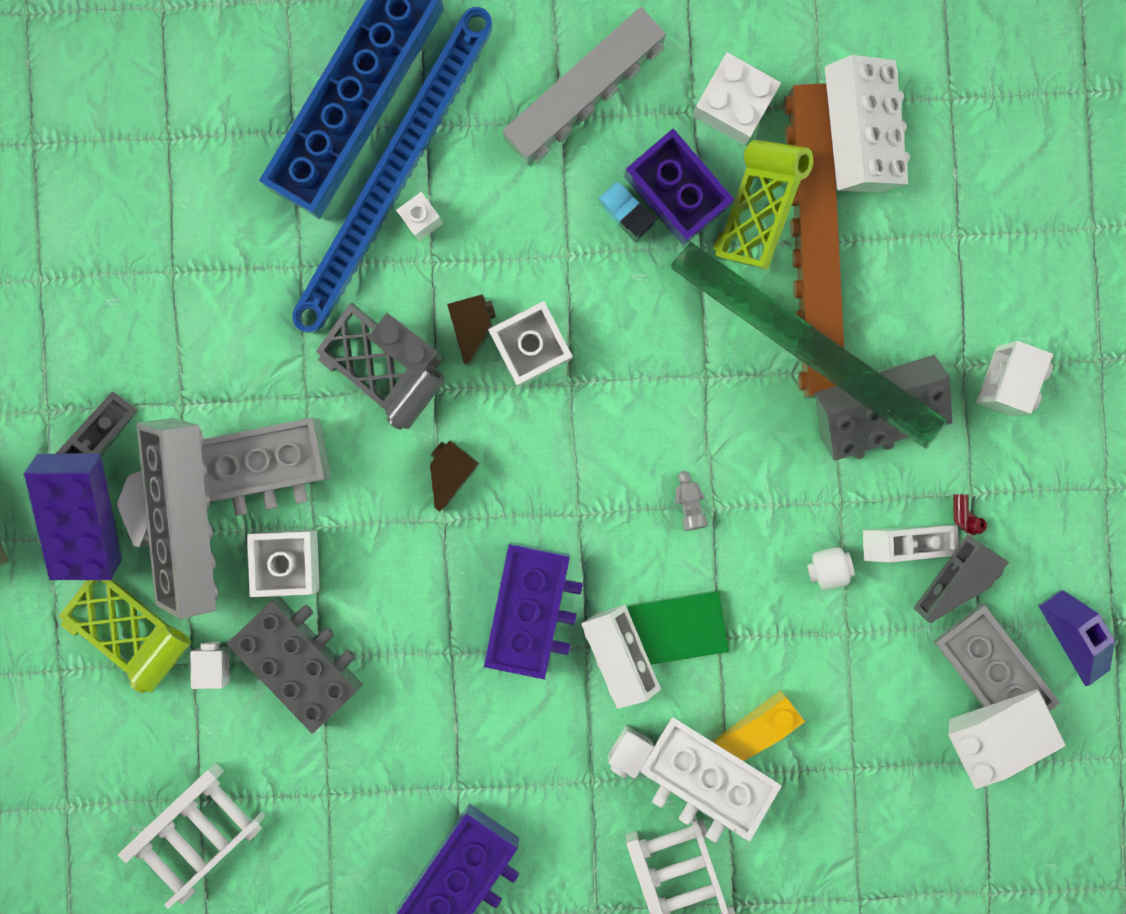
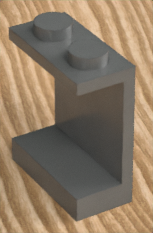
[368,313,445,377]

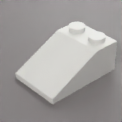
[948,689,1066,789]

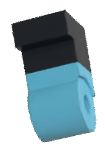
[598,182,657,242]

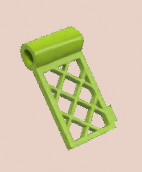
[713,139,813,270]
[58,579,191,694]

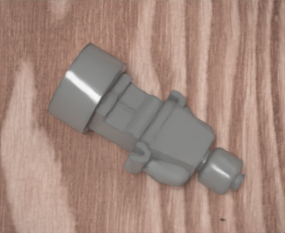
[675,471,708,531]

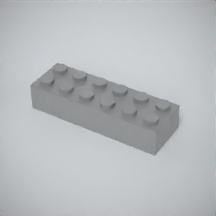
[137,418,218,619]

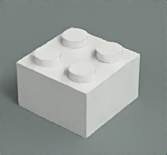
[693,52,781,146]
[488,301,573,387]
[976,341,1053,416]
[247,530,320,597]

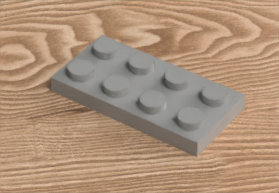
[933,604,1060,711]

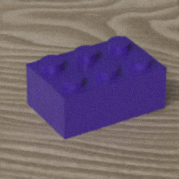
[624,128,735,246]

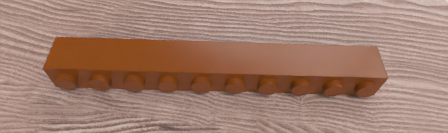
[784,83,846,397]

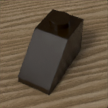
[447,294,496,366]
[430,440,481,512]

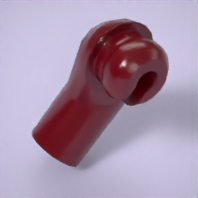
[953,494,987,536]

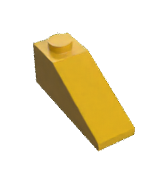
[712,691,805,761]

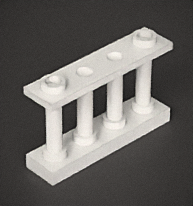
[118,763,266,909]
[625,816,735,914]

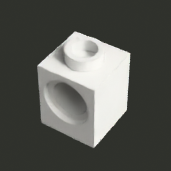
[396,192,443,241]
[190,642,230,689]
[607,725,654,779]

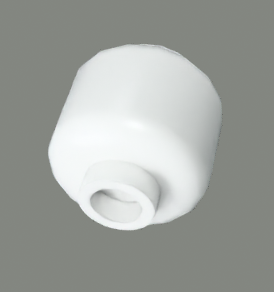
[807,547,855,590]

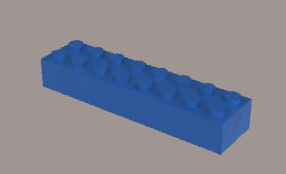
[259,0,444,220]

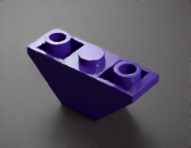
[1038,590,1115,686]

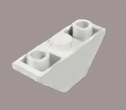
[116,470,149,547]

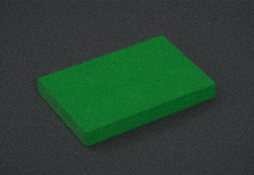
[627,590,729,665]

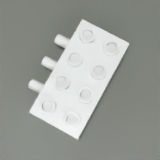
[825,55,910,193]
[639,717,782,843]

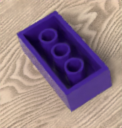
[24,454,122,580]

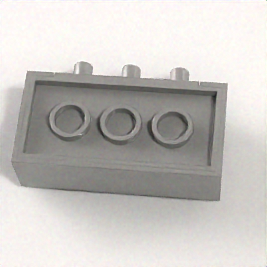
[201,418,331,516]

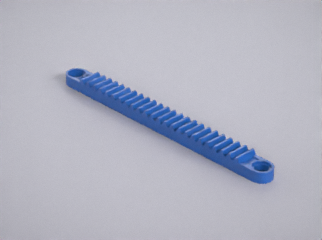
[292,7,493,333]

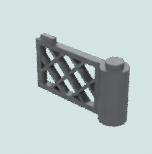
[316,303,445,430]

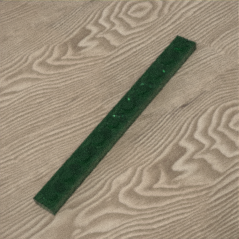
[671,242,947,449]

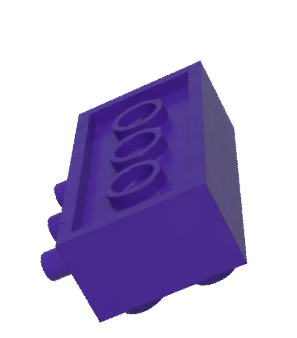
[483,542,583,680]
[396,803,519,914]

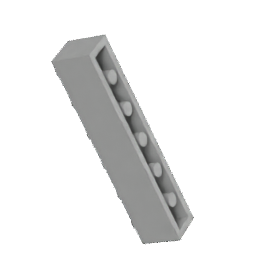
[502,7,666,165]

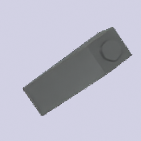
[55,391,137,457]
[913,534,1009,623]

